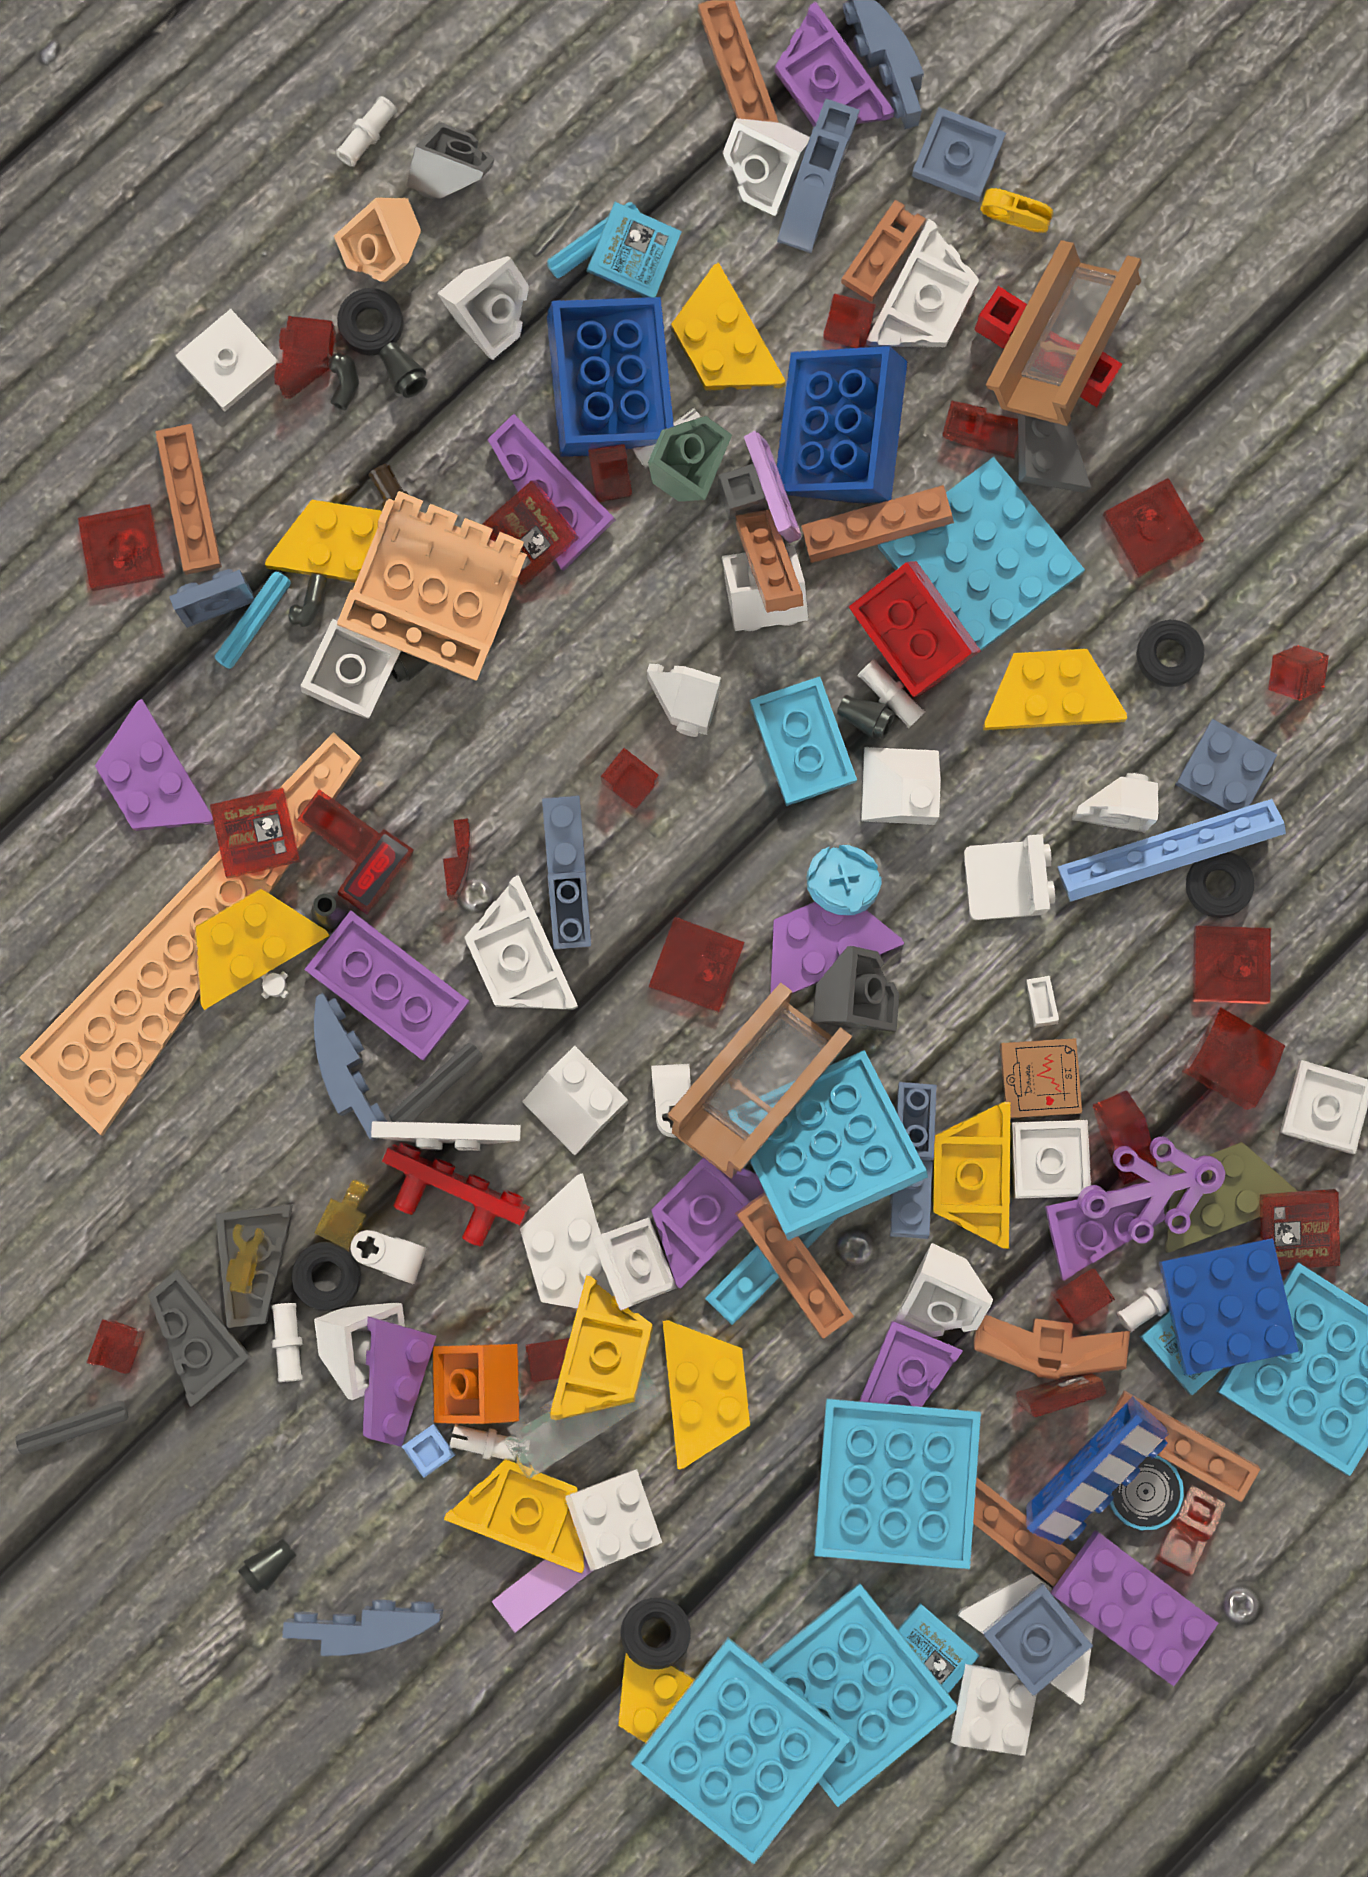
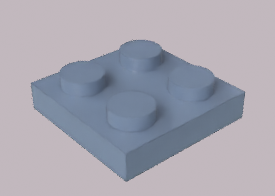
[911,107,1006,202]
[169,569,255,628]
[1175,719,1277,813]
[982,1583,1093,1696]

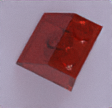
[1182,1007,1285,1110]

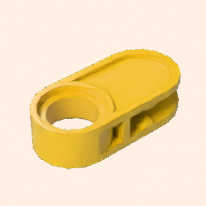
[980,188,1054,233]

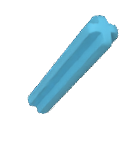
[547,202,640,278]
[215,572,291,668]

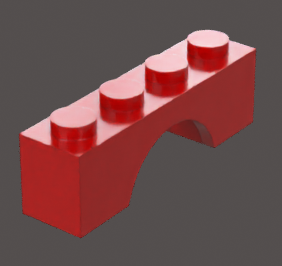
[974,286,1123,408]

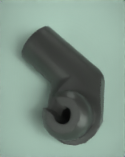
[328,353,359,410]
[288,574,328,627]

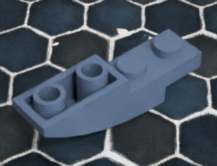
[843,0,924,129]
[777,98,860,253]
[542,795,591,949]
[314,993,388,1141]
[890,1082,937,1239]
[283,1600,443,1656]

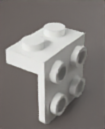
[964,834,1055,920]

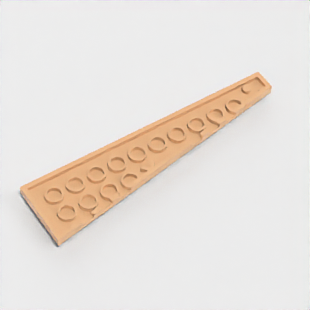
[19,732,362,1136]

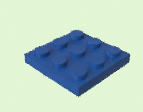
[1159,1238,1299,1375]

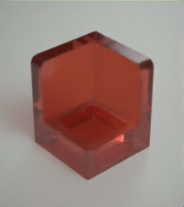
[823,294,876,348]
[588,444,632,502]
[1268,645,1329,700]
[601,748,659,809]
[1051,1269,1115,1325]
[87,1319,145,1374]
[525,1338,570,1382]

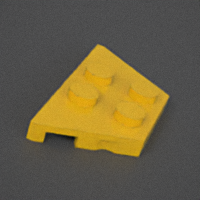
[671,262,786,391]
[265,500,382,583]
[983,649,1127,731]
[195,888,330,1010]
[932,1102,1011,1249]
[550,1275,653,1420]
[663,1320,750,1469]
[444,1459,585,1574]
[618,1654,695,1743]

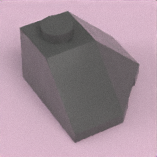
[406,122,495,199]
[813,946,899,1032]

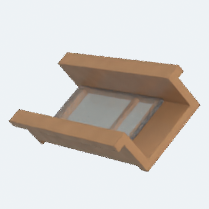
[986,240,1142,426]
[667,982,853,1179]

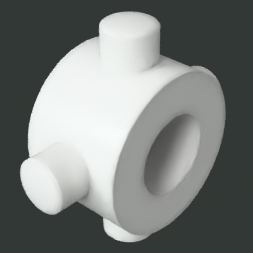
[261,971,289,999]

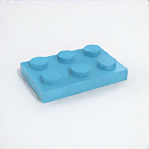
[750,676,857,806]

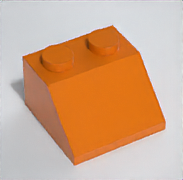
[433,1344,519,1424]

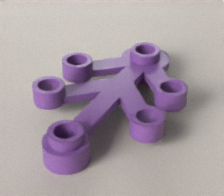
[1078,1137,1225,1243]

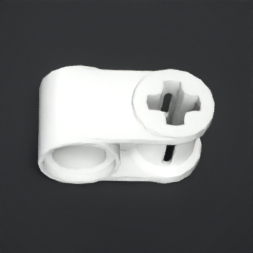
[651,1064,691,1138]
[351,1230,427,1284]

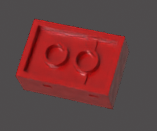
[849,561,981,697]

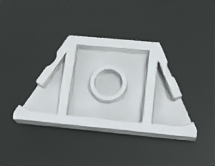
[866,220,979,347]
[464,875,578,1010]
[371,1122,521,1151]
[520,1173,614,1308]
[957,1572,1094,1705]

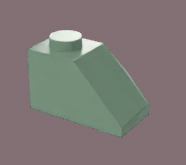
[648,416,732,502]

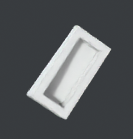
[1026,976,1059,1028]

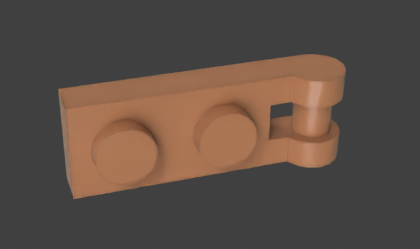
[841,200,927,302]

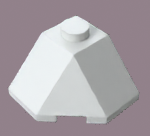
[723,119,810,216]
[437,256,529,360]
[647,664,721,737]
[1072,773,1158,833]
[894,1243,993,1337]
[314,1303,405,1400]

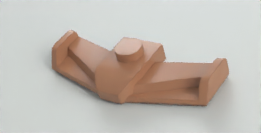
[974,1315,1130,1380]

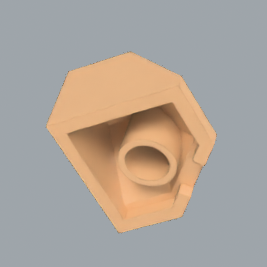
[334,198,421,282]

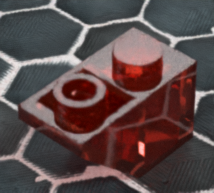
[274,316,336,399]
[1093,1090,1158,1185]

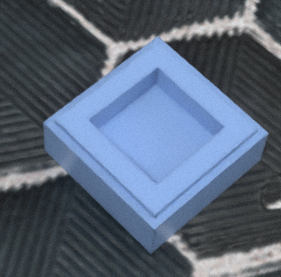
[402,1424,456,1478]

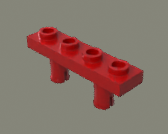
[382,1142,530,1247]

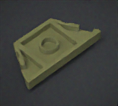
[1164,1142,1304,1253]

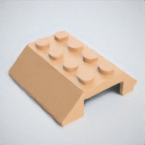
[337,491,527,681]

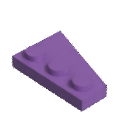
[1045,1197,1165,1281]

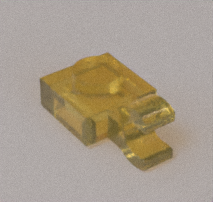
[314,1179,369,1249]
[226,1224,264,1293]

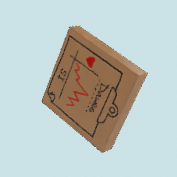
[1000,1038,1082,1119]

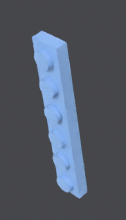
[1058,799,1286,902]

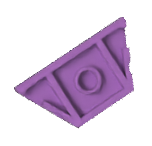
[775,1,894,126]
[95,699,216,831]
[770,902,904,994]
[651,1158,764,1289]

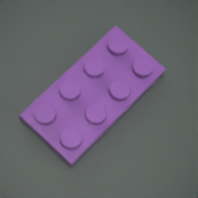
[304,911,470,1061]
[1050,1530,1219,1686]

